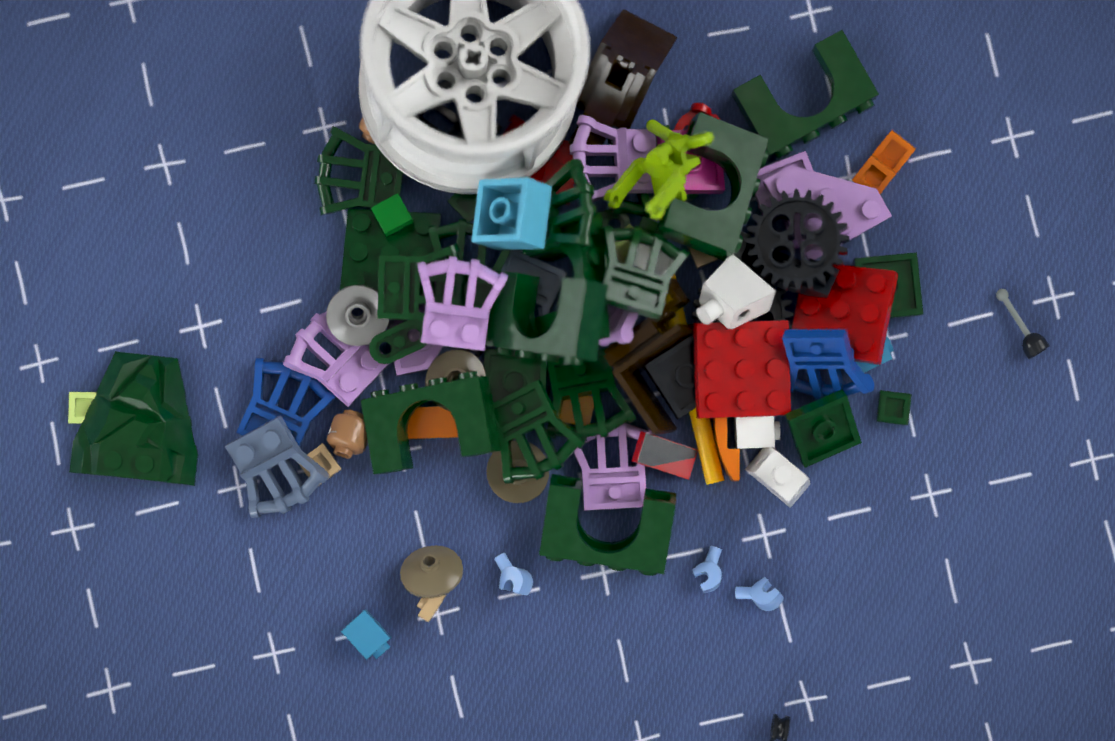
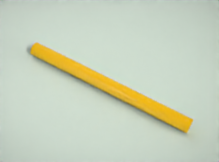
[664,274,725,485]

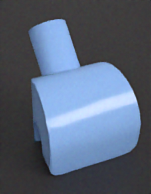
[692,546,722,593]
[495,553,533,595]
[735,577,784,611]

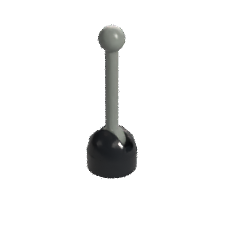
[996,289,1050,359]

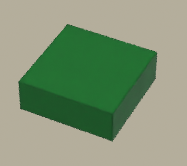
[371,193,414,237]

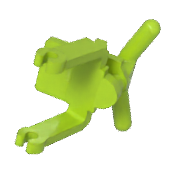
[604,119,714,219]

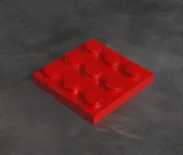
[792,265,898,365]
[694,320,791,418]

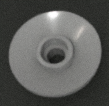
[326,285,389,346]

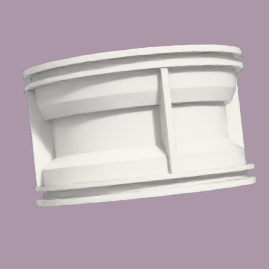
[359,0,589,194]

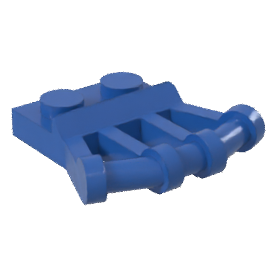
[782,329,874,400]
[236,358,337,458]

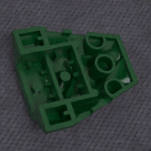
[69,351,199,486]

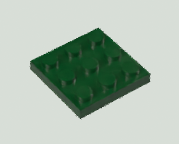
[340,209,442,306]

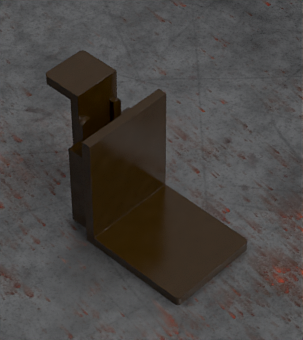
[569,10,677,157]
[604,278,694,435]

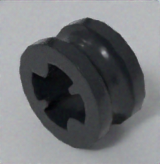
[770,714,790,741]

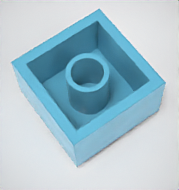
[471,177,552,250]

